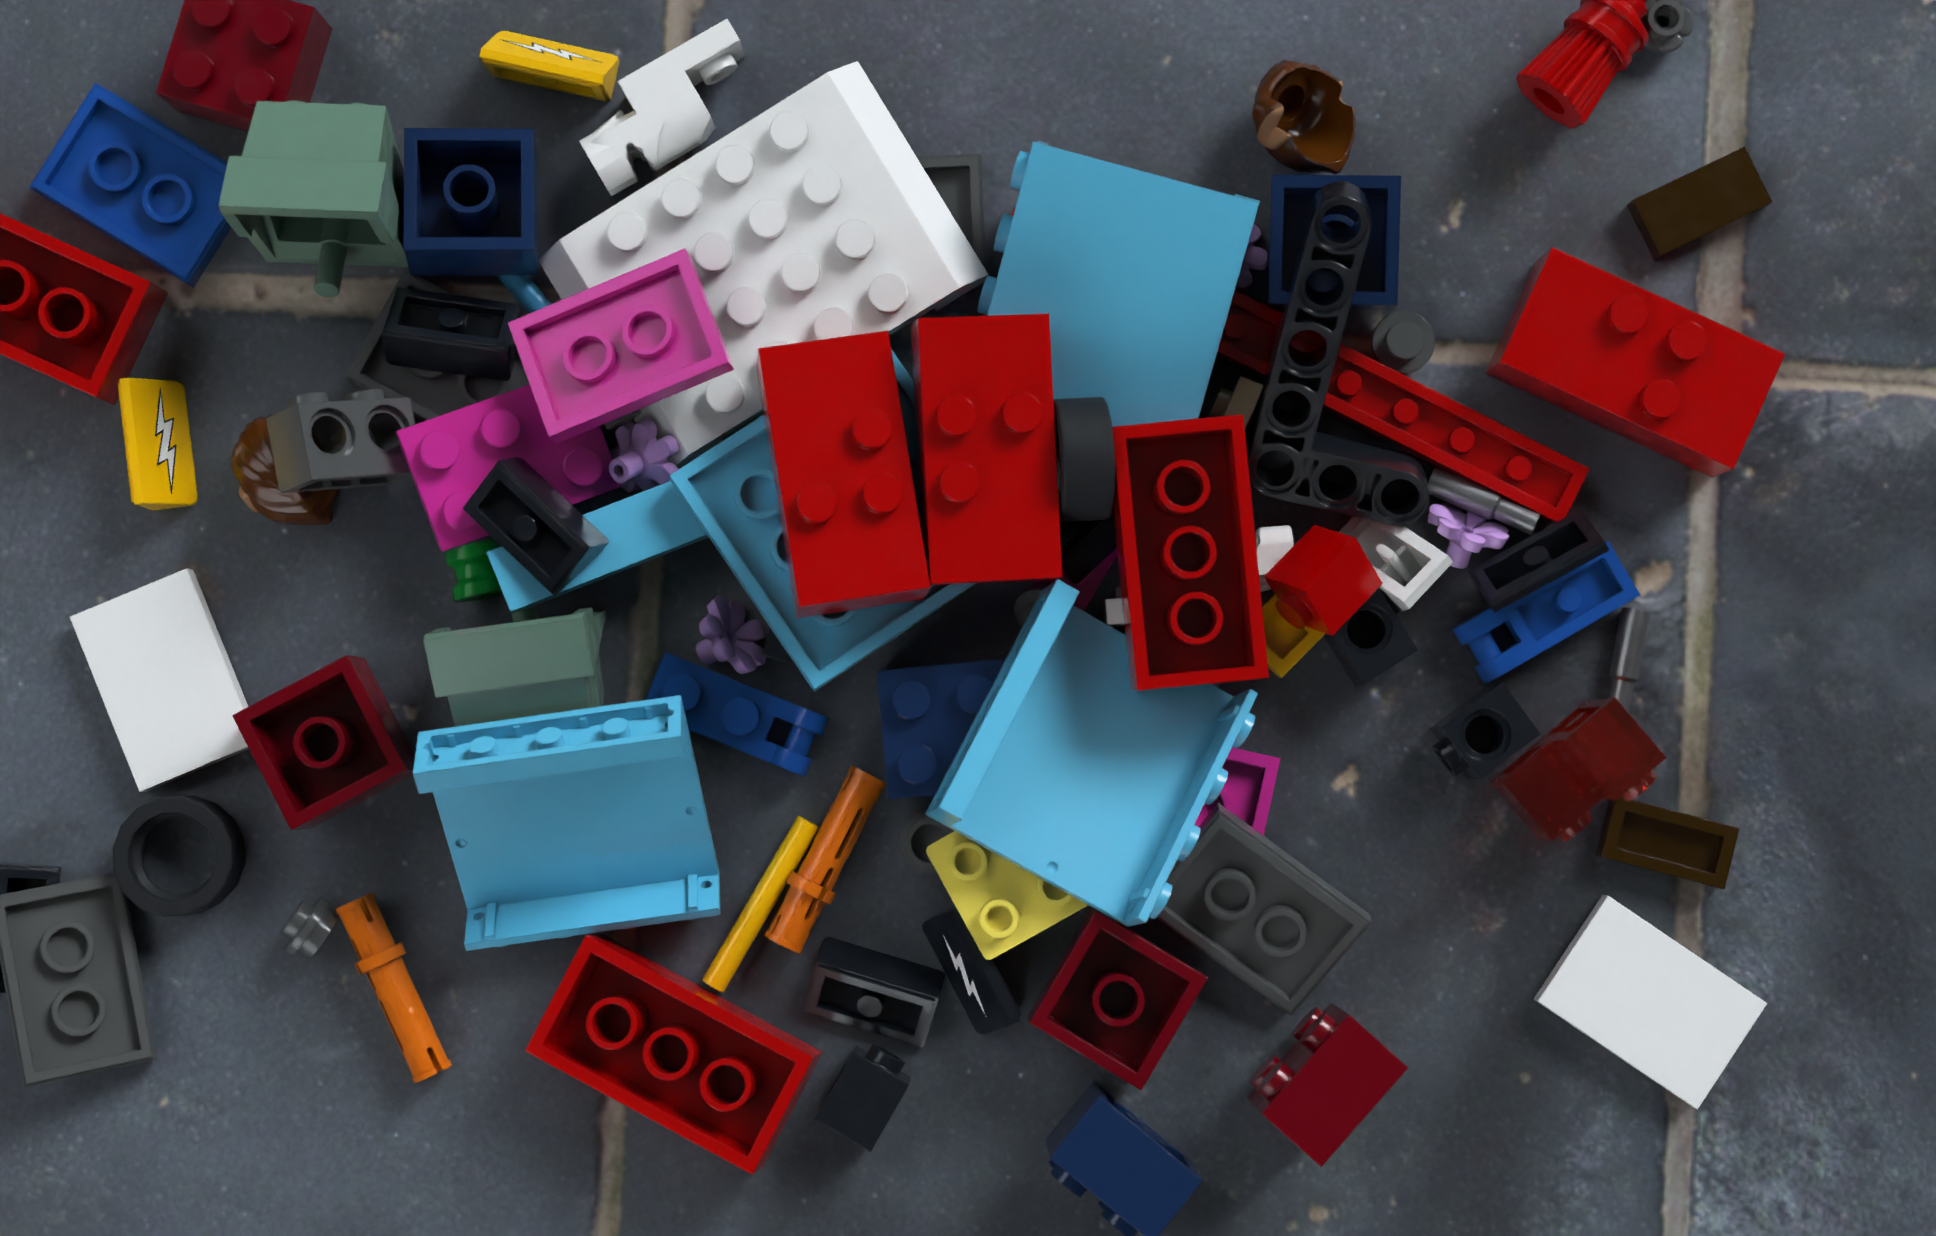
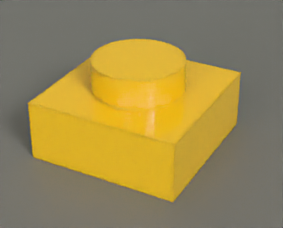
[1262,594,1325,679]

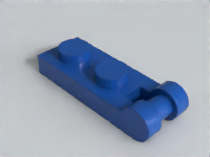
[1452,541,1640,684]
[646,652,829,777]

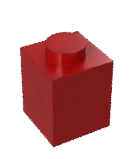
[1264,525,1383,636]

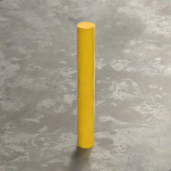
[702,815,820,992]

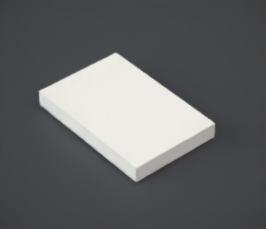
[70,568,249,792]
[1533,895,1767,1110]

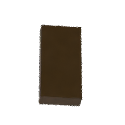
[1627,147,1772,260]
[1595,795,1740,889]

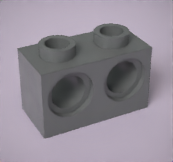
[266,389,415,494]

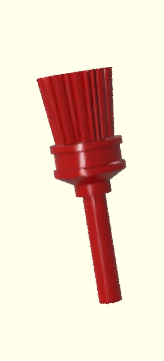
[1516,0,1649,129]

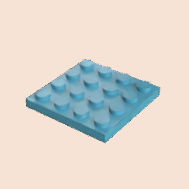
[670,349,976,692]

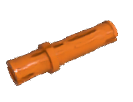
[764,765,887,954]
[335,892,452,1083]

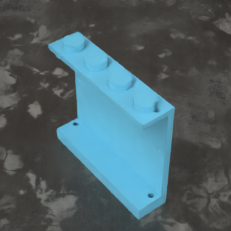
[977,141,1260,427]
[925,579,1258,927]
[413,695,721,951]

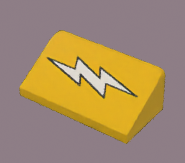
[479,31,620,102]
[117,378,198,511]

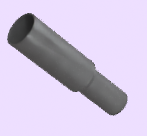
[1428,467,1540,535]
[1605,607,1650,723]

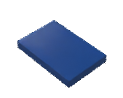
[29,83,232,288]

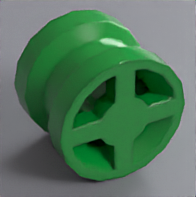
[444,540,503,603]

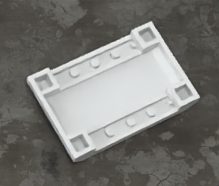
[538,61,989,469]

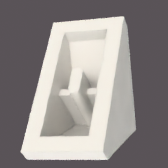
[1339,516,1453,614]

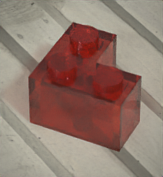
[1490,697,1667,842]

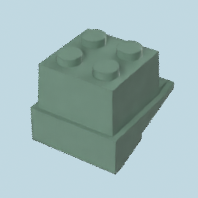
[218,100,408,298]
[423,605,608,727]

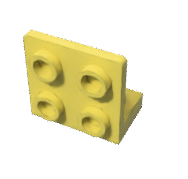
[926,831,1088,960]

